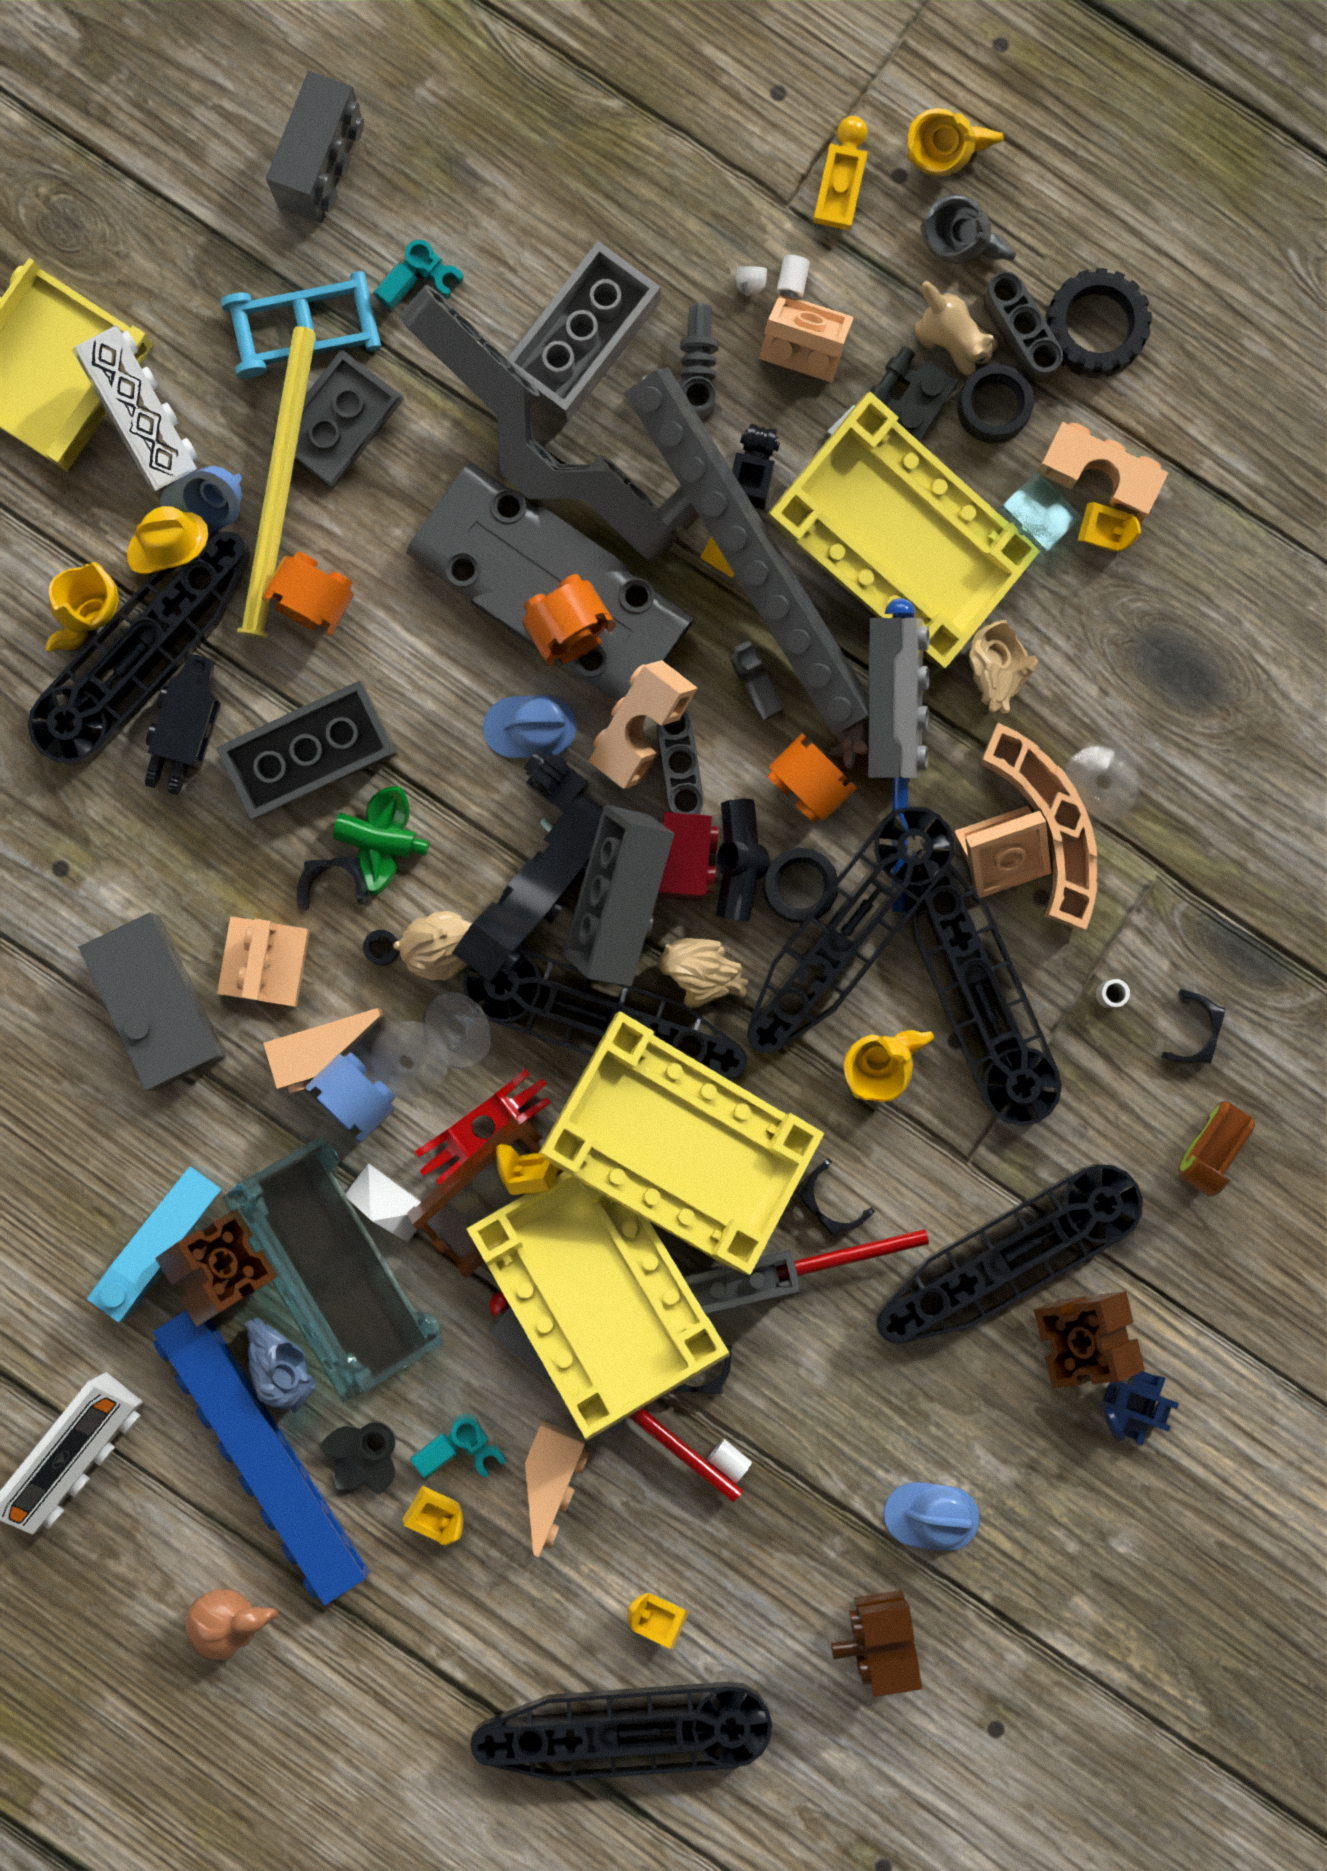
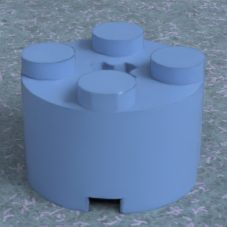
[304,1052,396,1143]

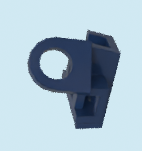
[1098,1371,1179,1445]

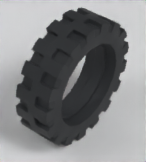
[1045,268,1152,378]

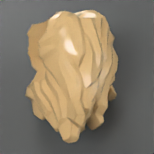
[969,620,1038,713]
[393,911,472,981]
[656,938,748,1009]

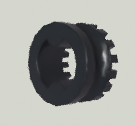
[363,930,400,966]

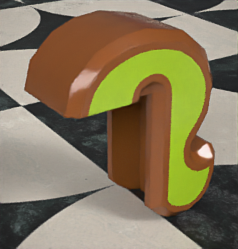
[1178,1101,1255,1197]

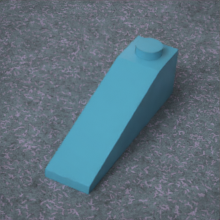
[87,1166,222,1323]

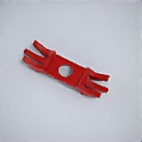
[414,1069,551,1185]

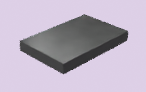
[270,349,404,490]

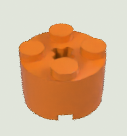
[261,551,354,637]
[522,574,615,666]
[767,733,858,823]

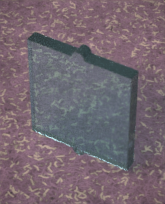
[999,472,1082,555]

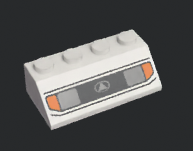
[0,1372,143,1534]

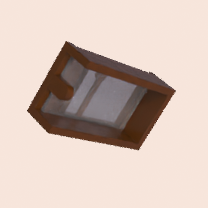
[407,1115,564,1278]

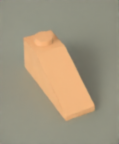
[263,1008,384,1094]

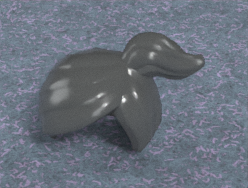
[920,195,1016,264]

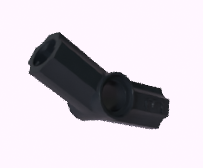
[716,798,769,922]

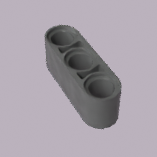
[984,271,1063,384]
[657,709,704,815]

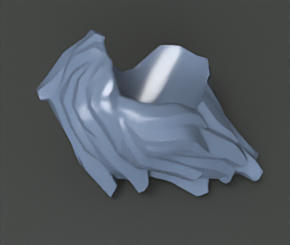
[245,1318,316,1413]

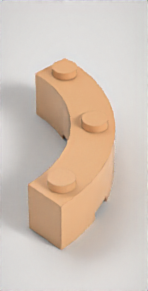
[979,723,1097,932]

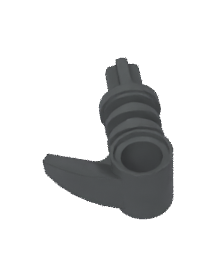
[642,303,719,421]

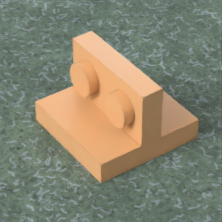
[759,293,854,383]
[954,806,1052,898]
[217,916,310,1007]

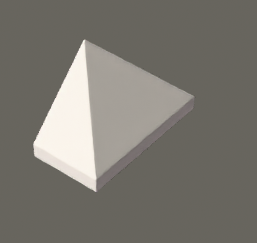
[344,1163,421,1242]

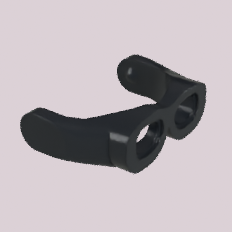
[297,857,369,910]
[1161,989,1226,1064]
[797,1157,875,1238]
[671,1345,732,1394]

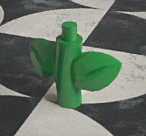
[333,786,430,896]

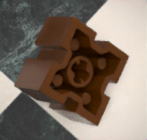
[155,1209,278,1327]
[1034,1291,1145,1388]
[831,1590,922,1697]

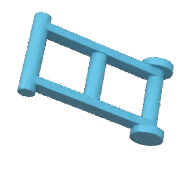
[220,271,381,379]

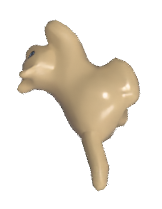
[914,281,998,377]

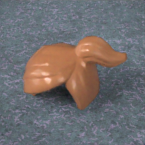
[185,1588,278,1661]

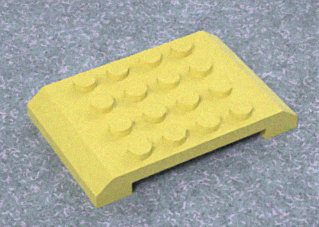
[767,391,1042,669]
[538,1011,824,1275]
[467,1172,730,1441]

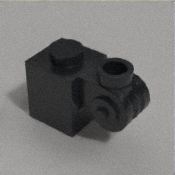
[732,424,780,510]
[523,750,589,814]

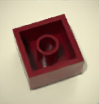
[657,812,719,902]

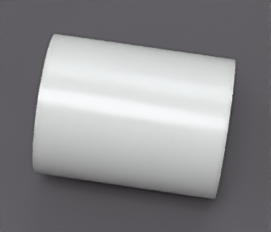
[776,255,810,299]
[1096,979,1130,1008]
[707,1439,752,1483]

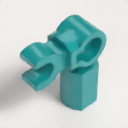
[373,240,464,311]
[410,1414,505,1479]

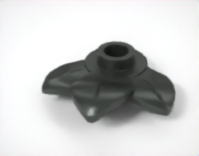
[320,1422,396,1495]

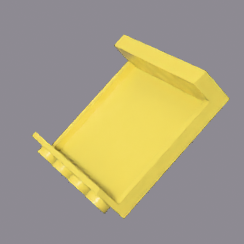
[0,258,154,472]

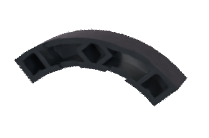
[452,792,603,982]

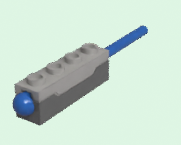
[868,598,930,912]

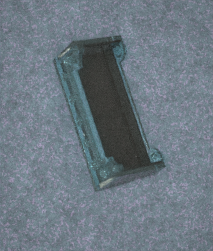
[222,1136,443,1402]

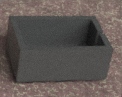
[266,70,364,223]

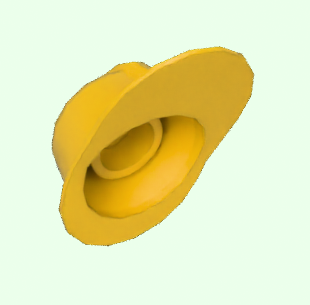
[127,506,209,574]

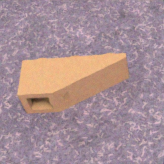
[525,1420,590,1557]

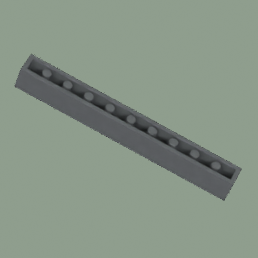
[624,367,869,735]

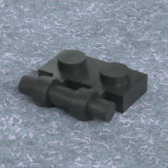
[870,346,958,442]

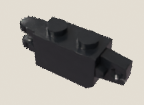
[144,654,221,795]

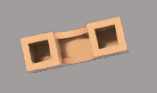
[1036,422,1169,523]
[588,660,698,789]

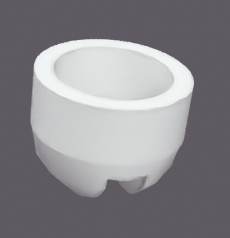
[736,266,767,296]

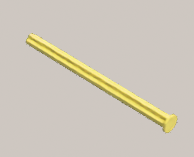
[237,327,316,638]

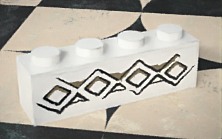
[72,325,198,492]

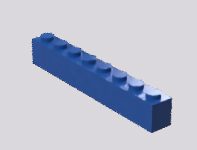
[153,1310,370,1606]

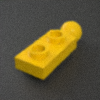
[813,116,868,231]

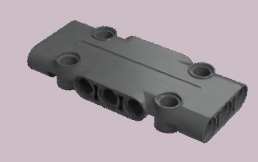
[406,462,695,702]

